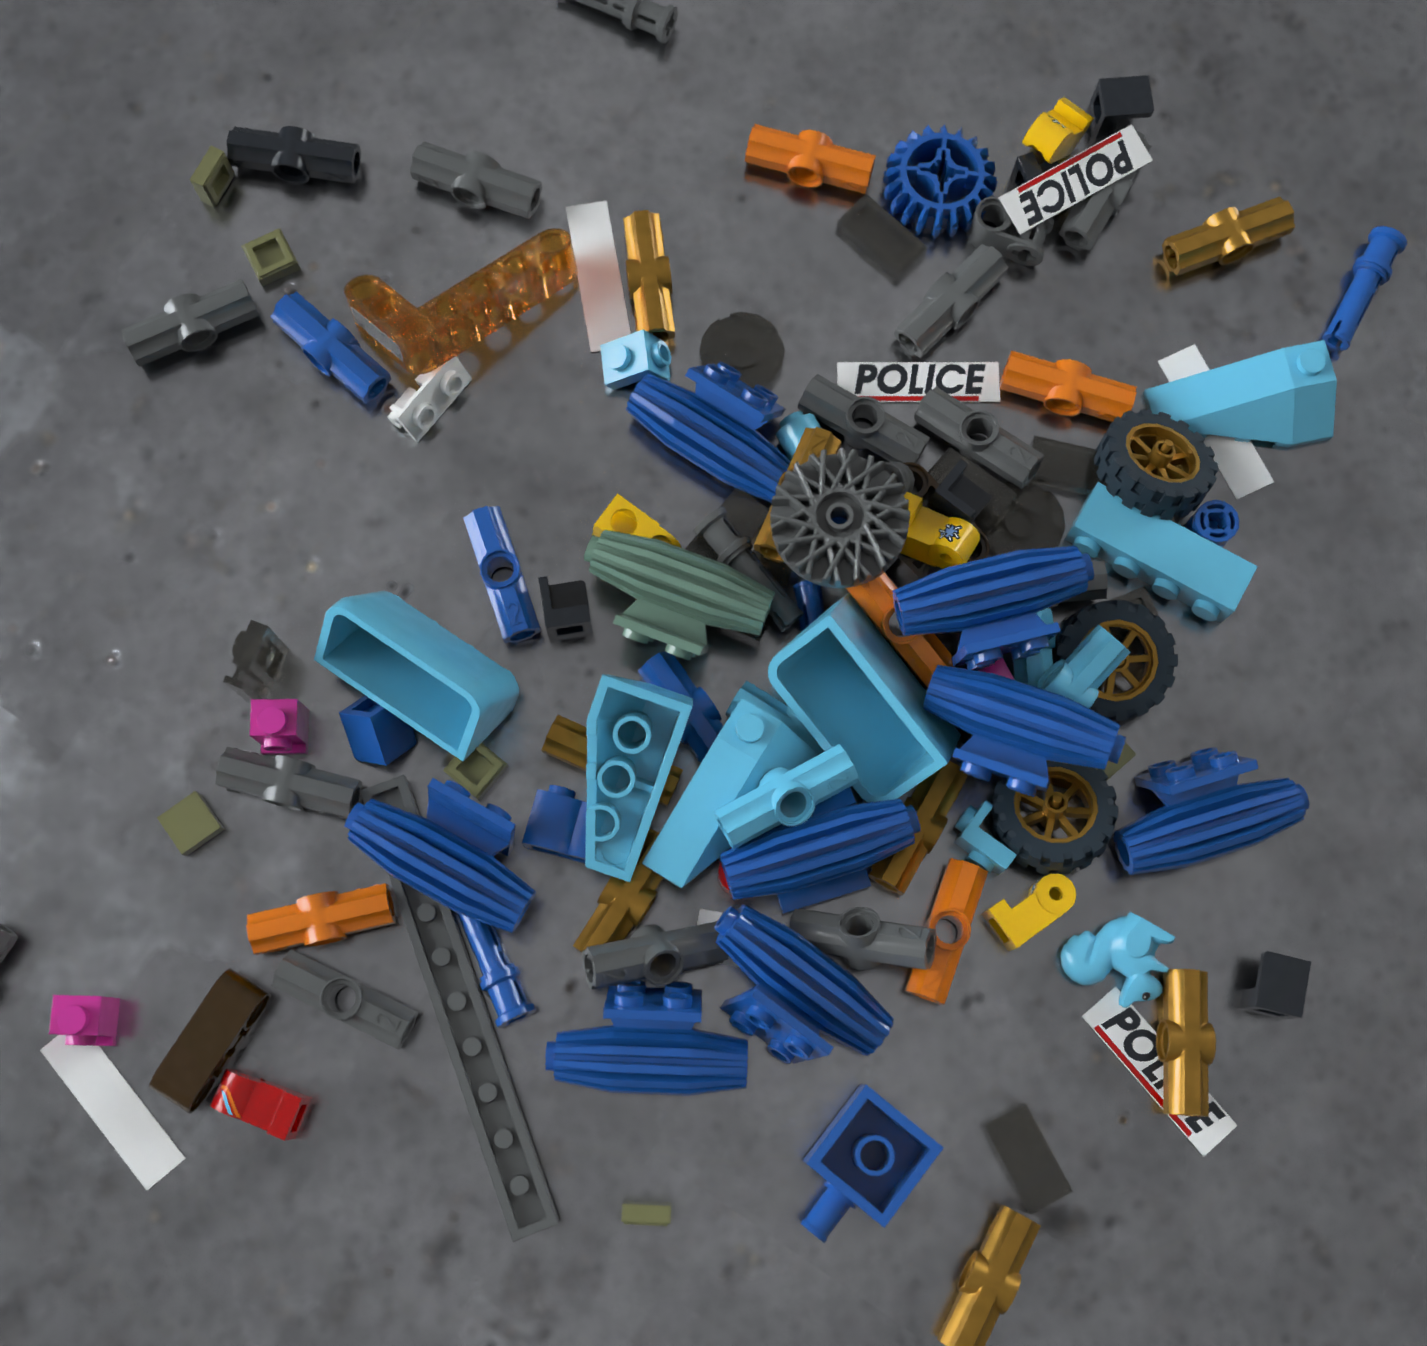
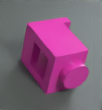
[249,699,309,755]
[49,995,120,1046]

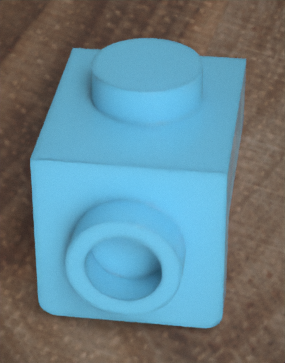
[600,329,671,390]
[953,800,1017,875]

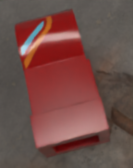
[210,1068,312,1141]

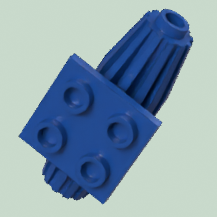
[626,361,791,503]
[892,546,1094,670]
[923,665,1126,797]
[1113,747,1309,875]
[344,778,536,933]
[720,799,921,914]
[714,904,894,1064]
[545,980,748,1096]

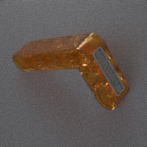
[344,228,578,374]

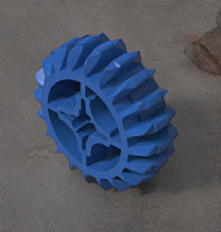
[883,124,997,239]

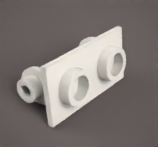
[387,352,472,443]

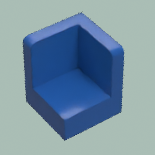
[339,695,416,766]

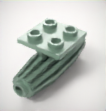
[584,530,776,660]

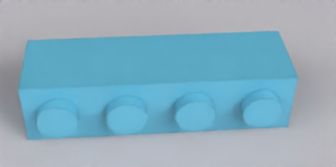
[1065,482,1258,623]

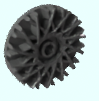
[770,448,910,588]

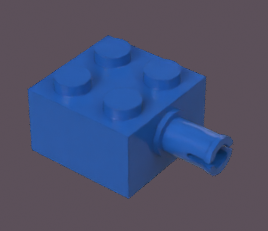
[800,1084,944,1243]

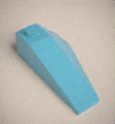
[1143,340,1337,447]
[585,674,693,882]
[642,697,819,889]

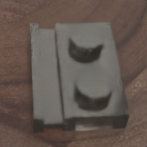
[223,620,289,703]

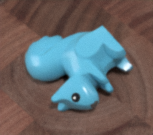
[1060,912,1176,1008]

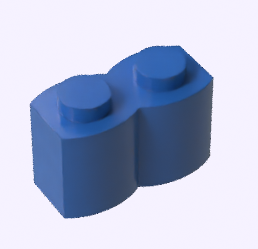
[522,785,587,864]

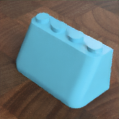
[314,591,519,761]
[768,593,961,803]

